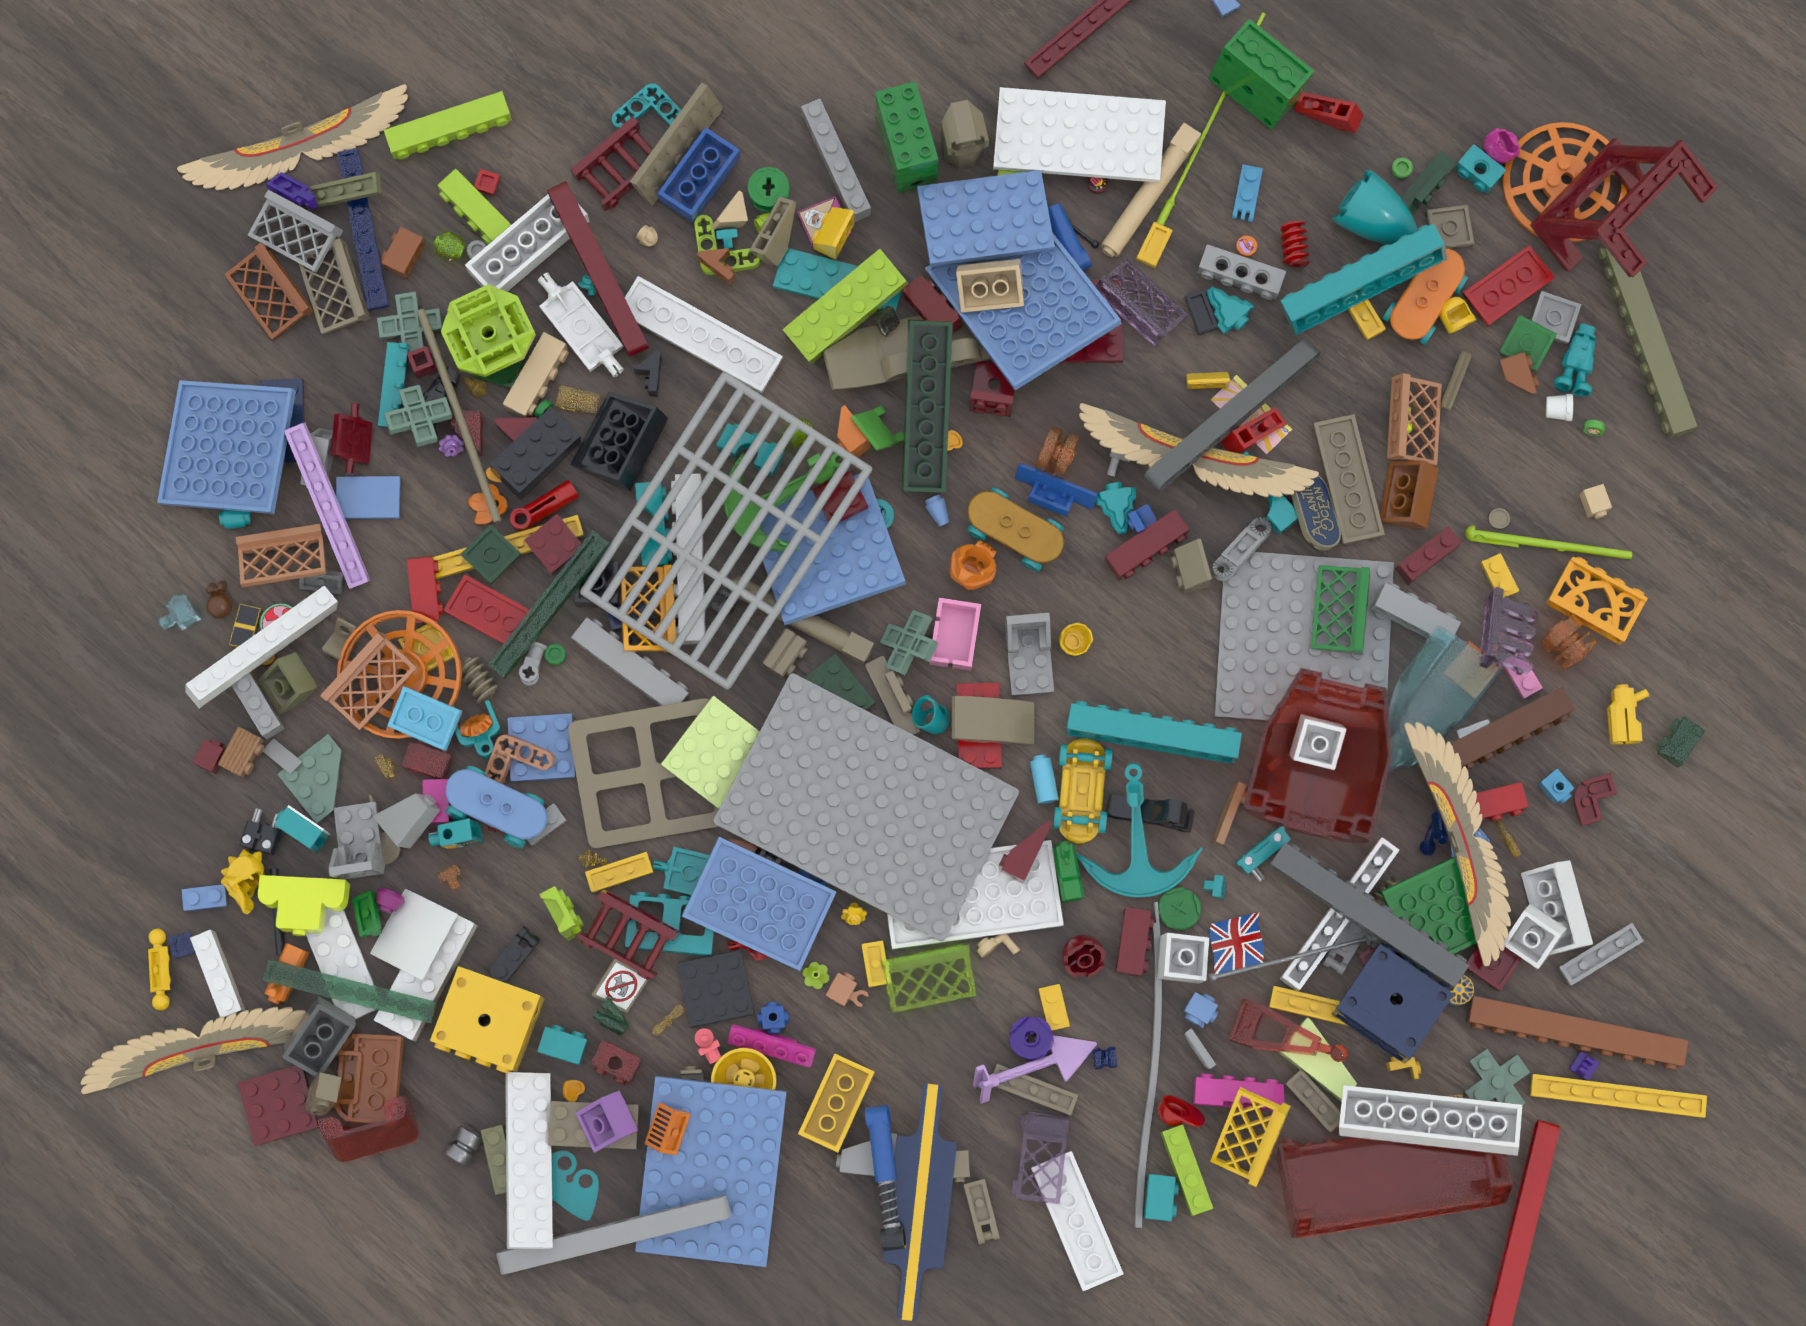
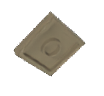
[1426,204,1475,249]

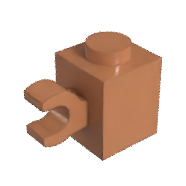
[825,972,869,1008]

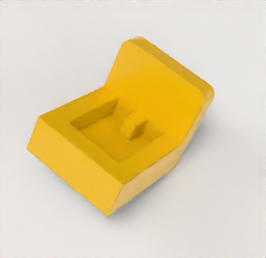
[1386,1057,1421,1080]

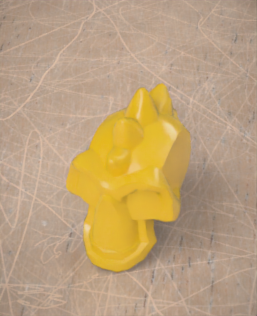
[221,849,264,914]

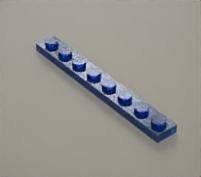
[337,148,389,311]

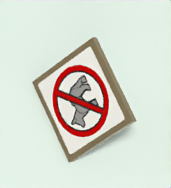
[591,958,648,1013]

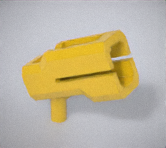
[1607,684,1649,745]

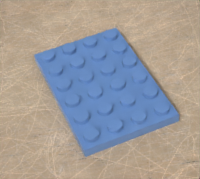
[917,170,1055,267]
[682,837,836,971]

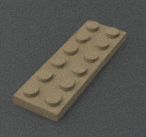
[630,83,724,206]
[1313,414,1385,545]

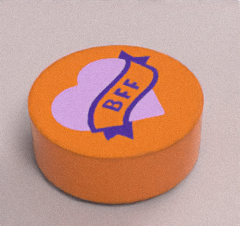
[1236,236,1257,258]

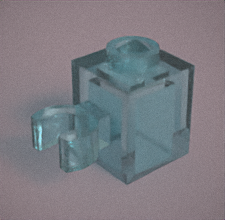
[158,594,201,630]

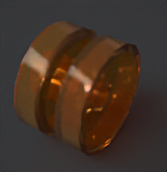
[1035,426,1080,479]

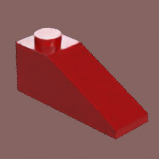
[1293,92,1363,133]
[1221,407,1287,454]

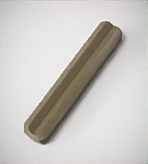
[1441,351,1472,411]

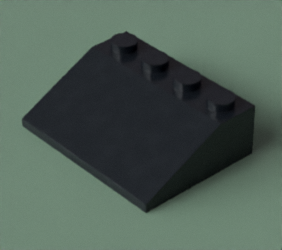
[570,392,668,491]

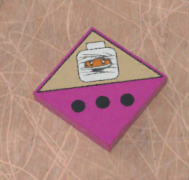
[797,196,852,251]

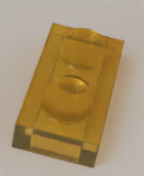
[555,385,602,416]

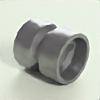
[443,1125,483,1167]

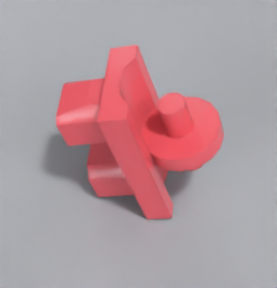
[695,1028,721,1064]

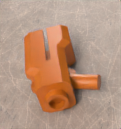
[264,943,310,1005]

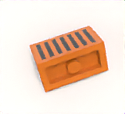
[645,1102,691,1155]

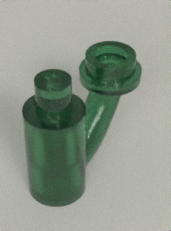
[593,996,629,1037]

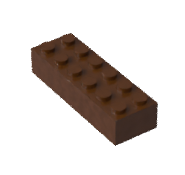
[1451,687,1575,771]

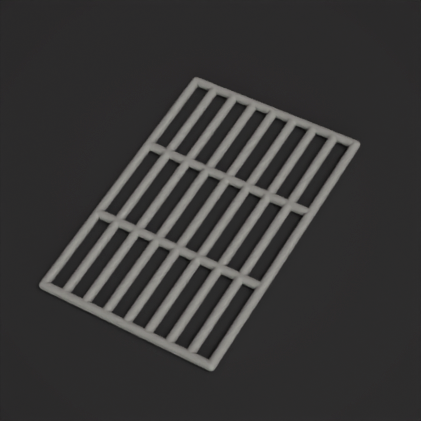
[580,372,872,690]

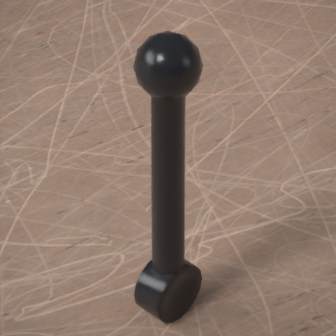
[1068,218,1099,248]

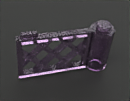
[1012,1112,1070,1204]

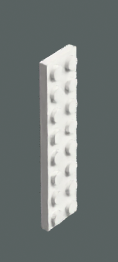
[625,276,783,394]
[505,1072,553,1249]

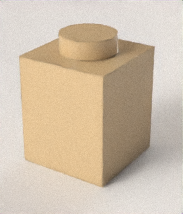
[1579,484,1612,519]

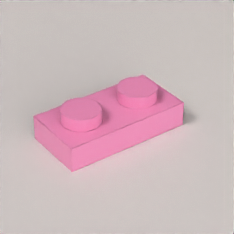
[1501,651,1543,699]

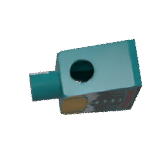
[429,818,483,849]

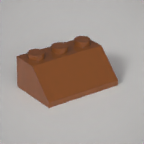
[1380,460,1439,529]

